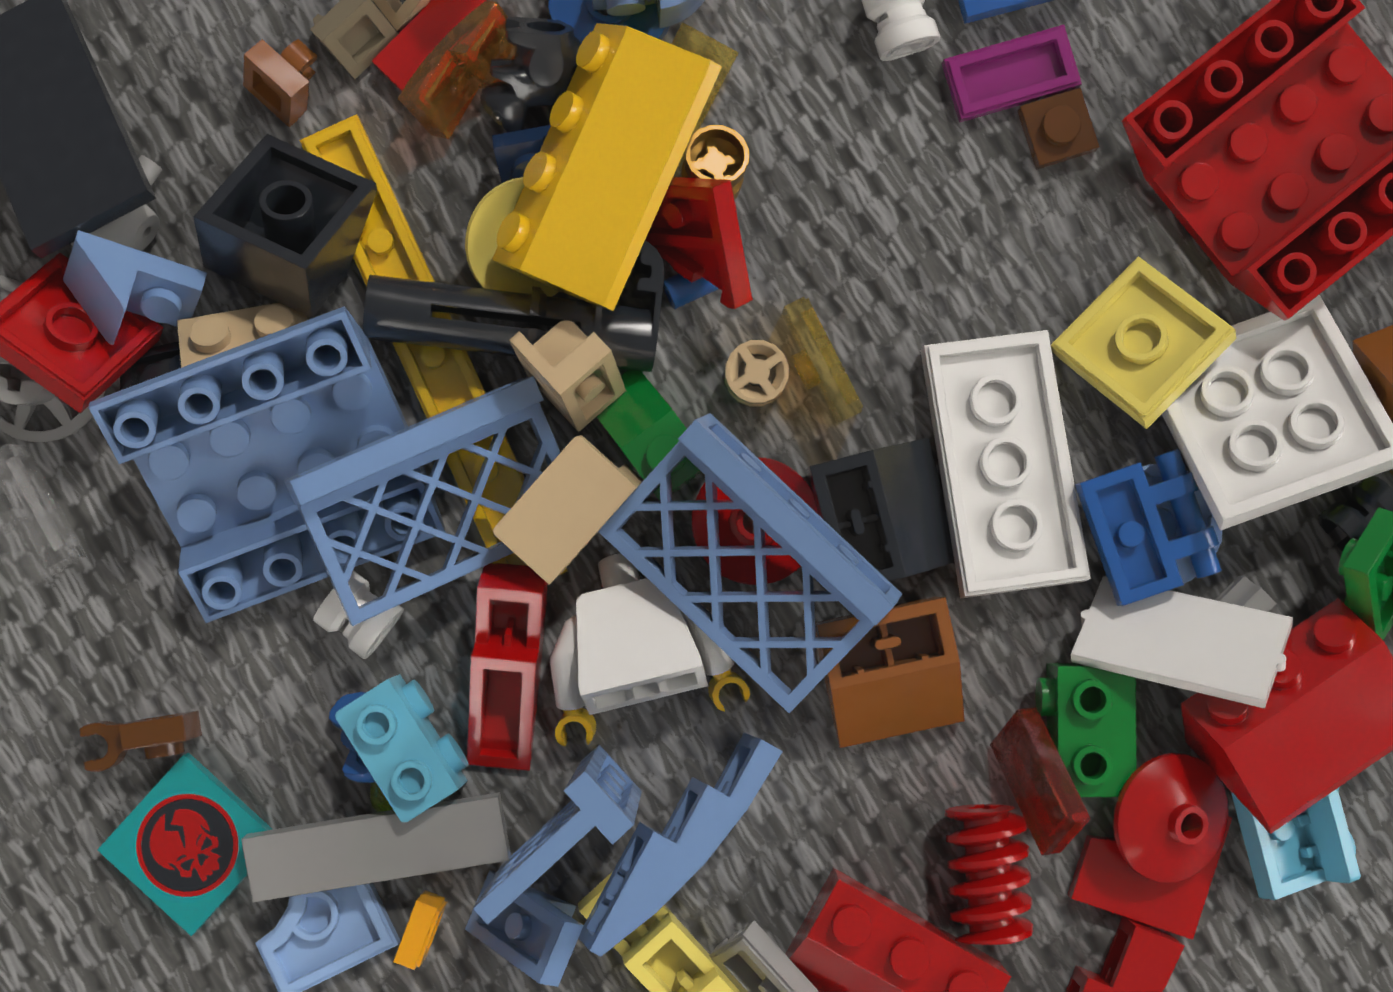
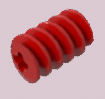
[945,804,1034,945]

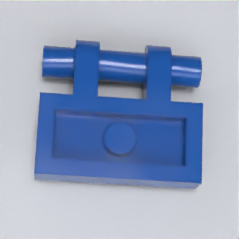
[1075,449,1222,606]

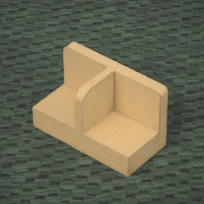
[509,320,626,432]
[493,436,644,585]

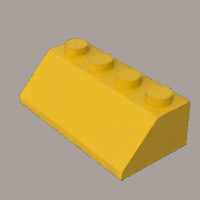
[492,23,722,311]

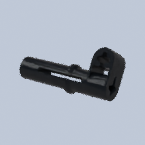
[363,241,665,372]

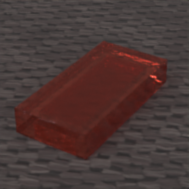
[990,707,1091,856]

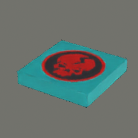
[97,753,273,936]

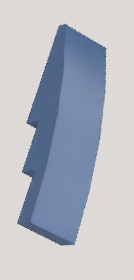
[579,733,783,957]

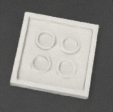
[1162,295,1393,531]

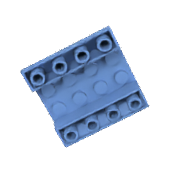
[88,306,445,623]

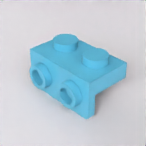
[335,674,469,822]
[1231,788,1361,900]

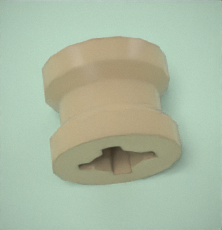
[725,340,789,407]

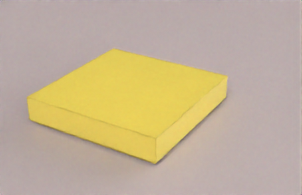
[1051,256,1237,429]

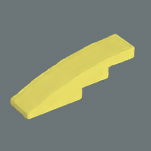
[578,871,740,992]

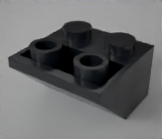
[805,438,954,581]

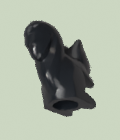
[480,17,581,133]

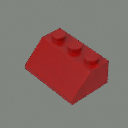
[1181,598,1393,834]
[785,867,1011,992]

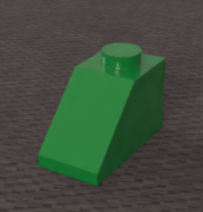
[597,370,702,501]

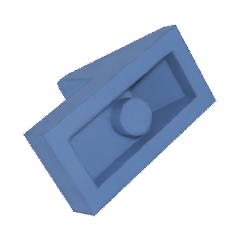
[63,230,207,345]
[465,870,584,987]

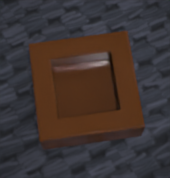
[1017,88,1100,170]

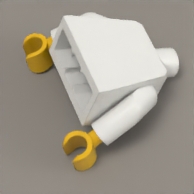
[550,553,750,747]

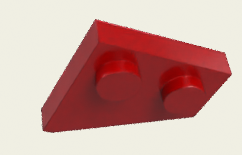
[645,177,753,309]

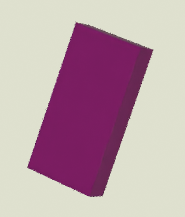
[942,24,1082,123]

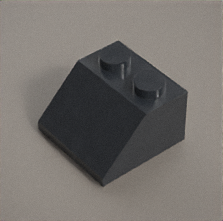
[193,134,377,318]

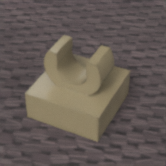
[310,0,398,79]

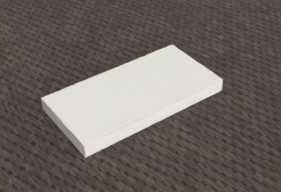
[920,330,1091,599]

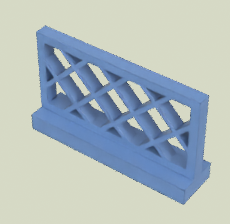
[284,376,561,626]
[598,413,902,713]
[473,745,642,925]

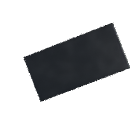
[0,0,156,259]

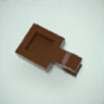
[79,710,202,772]

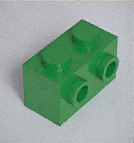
[1035,663,1136,797]

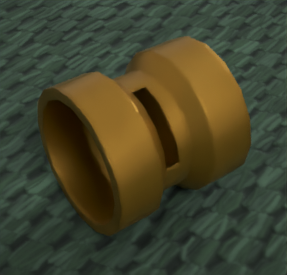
[680,125,749,200]

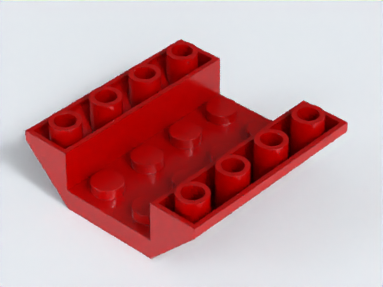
[1122,0,1393,321]

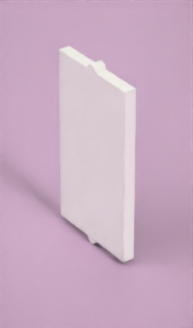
[1071,576,1293,708]

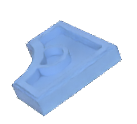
[255,883,401,992]

